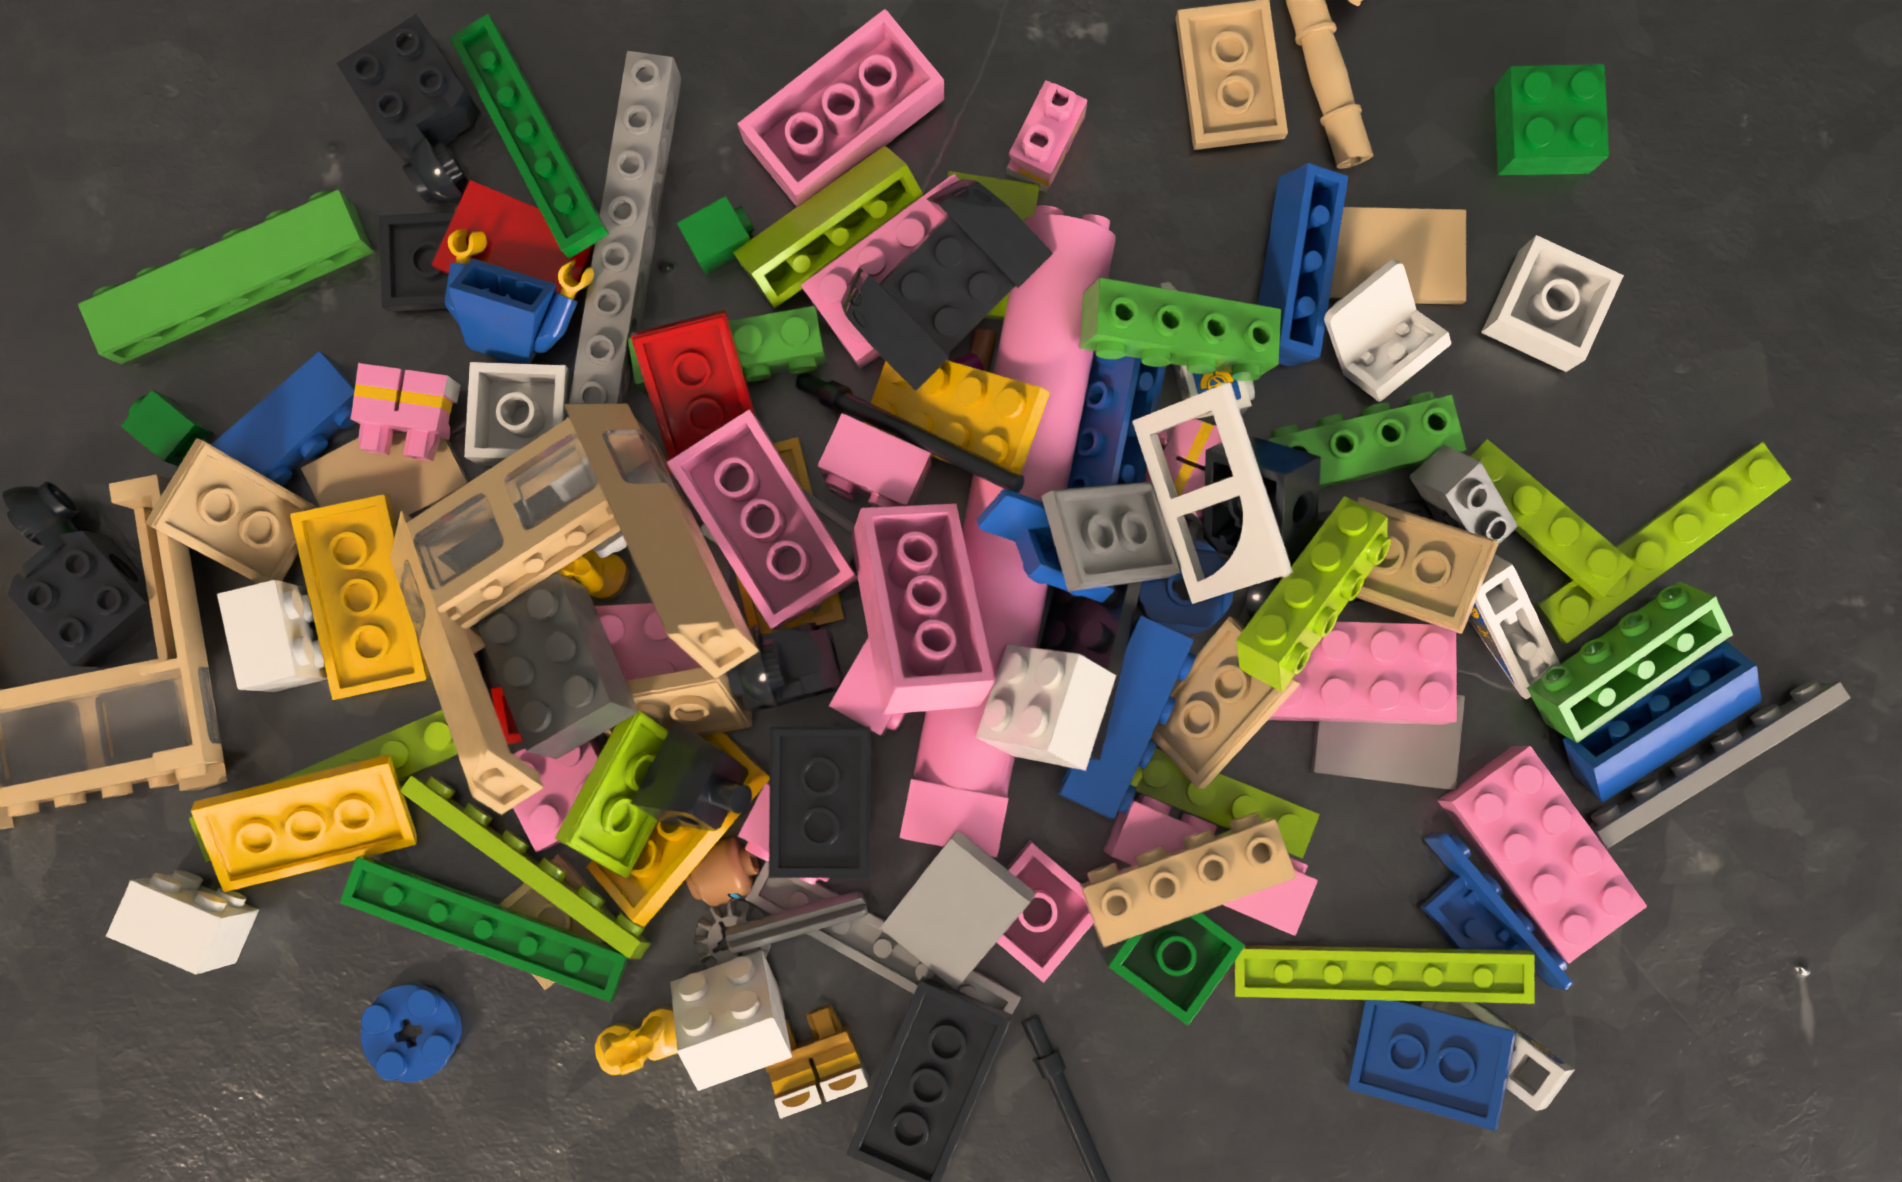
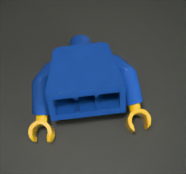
[445,229,594,364]

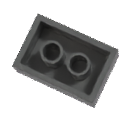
[476,573,639,759]

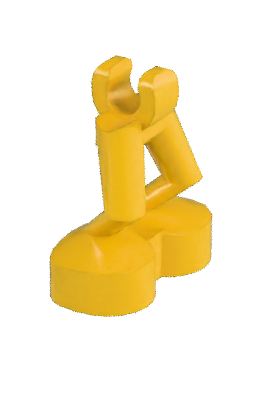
[543,549,630,600]
[595,1006,678,1075]

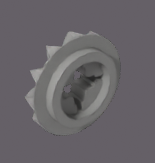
[694,900,771,968]

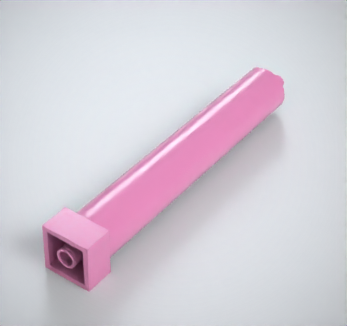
[899,205,1116,857]

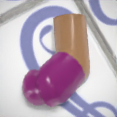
[947,328,997,372]

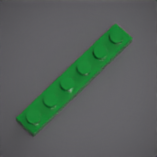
[449,14,609,259]
[339,855,629,1003]

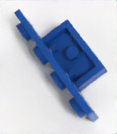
[976,489,1114,603]
[1420,832,1573,990]

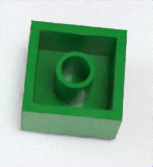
[1494,64,1609,175]
[1104,912,1246,1026]

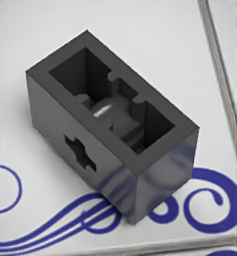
[1409,444,1518,545]

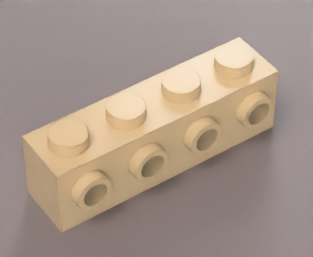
[1080,812,1297,947]

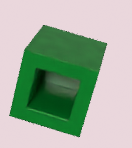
[677,196,755,275]
[121,390,213,467]

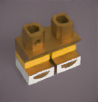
[765,1004,870,1119]

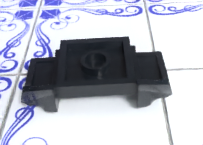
[841,179,1053,391]

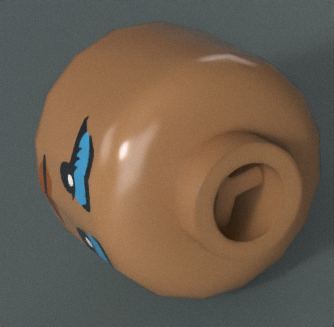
[686,837,760,907]

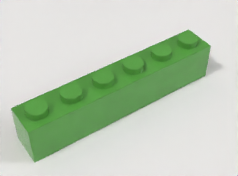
[78,189,375,365]

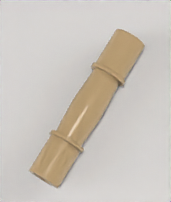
[1286,0,1373,169]

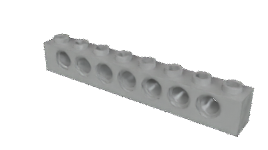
[566,51,682,418]

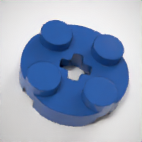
[1138,539,1234,635]
[361,982,462,1082]

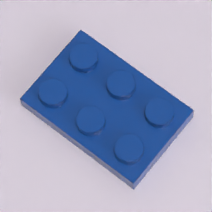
[1348,1000,1517,1131]

